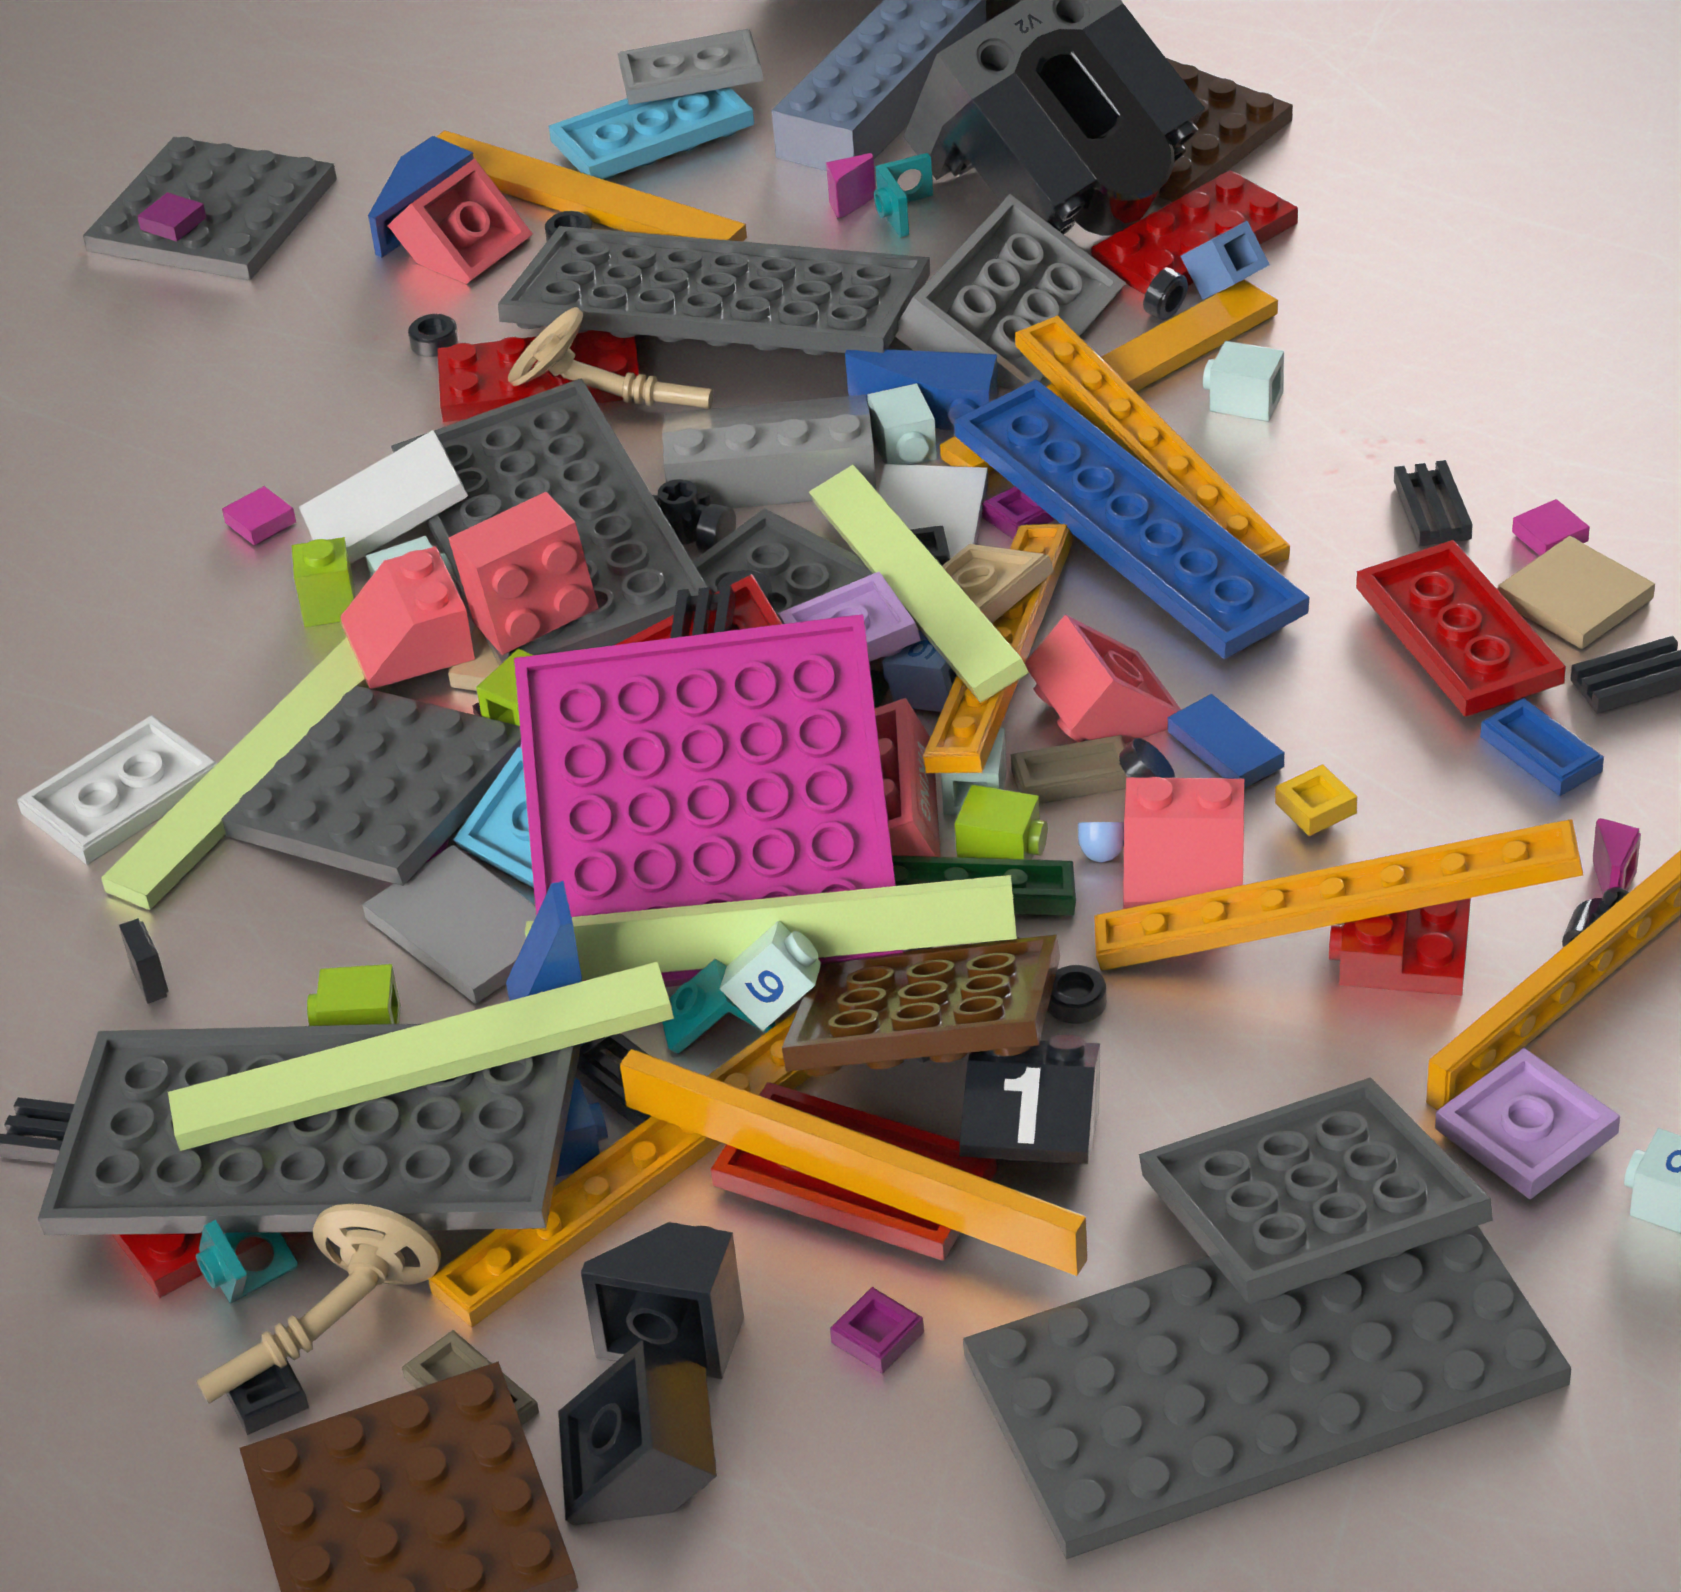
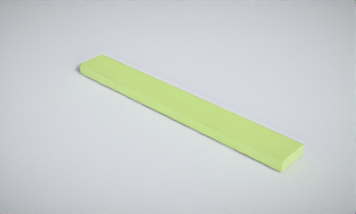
[809,465,1029,703]
[101,637,369,910]
[525,875,1017,980]
[168,962,674,1151]

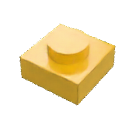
[1275,764,1358,836]

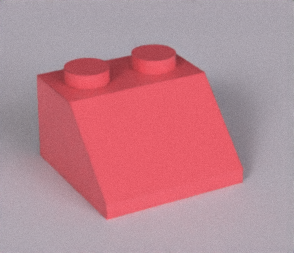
[387,158,533,284]
[340,546,475,689]
[1025,614,1181,743]
[1123,777,1244,909]

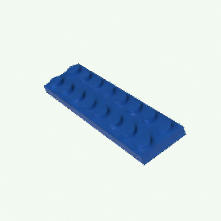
[954,379,1310,659]

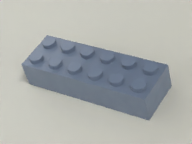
[771,0,987,171]

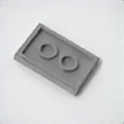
[618,29,763,105]
[362,845,536,1004]

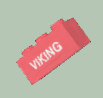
[875,698,941,857]

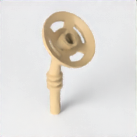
[508,307,713,409]
[196,1204,441,1404]

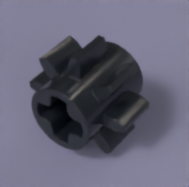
[652,479,711,545]

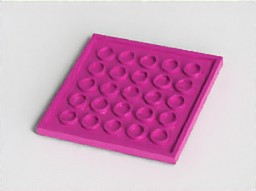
[514,614,903,987]

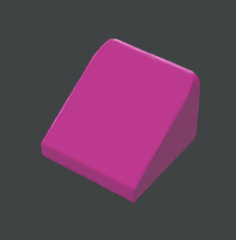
[826,153,876,218]
[1593,818,1641,894]

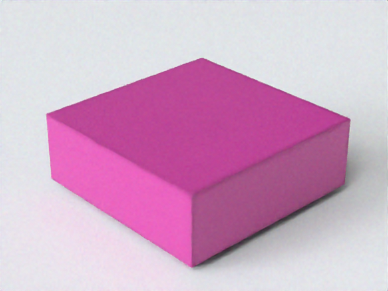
[222,486,296,545]
[1512,499,1590,556]

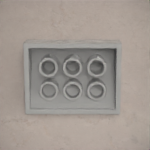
[895,194,1126,390]
[662,395,876,508]

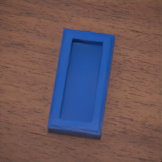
[1167,694,1285,789]
[1480,698,1604,796]

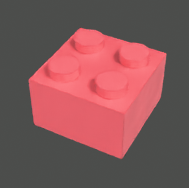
[449,492,599,655]

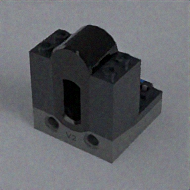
[903,0,1205,236]

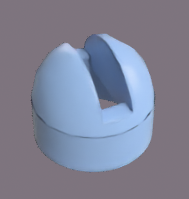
[1078,822,1124,863]

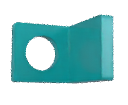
[874,153,933,238]
[662,959,776,1054]
[196,1220,298,1304]

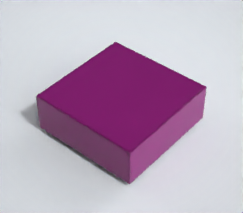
[137,192,207,242]
[982,486,1055,540]
[830,1287,924,1374]

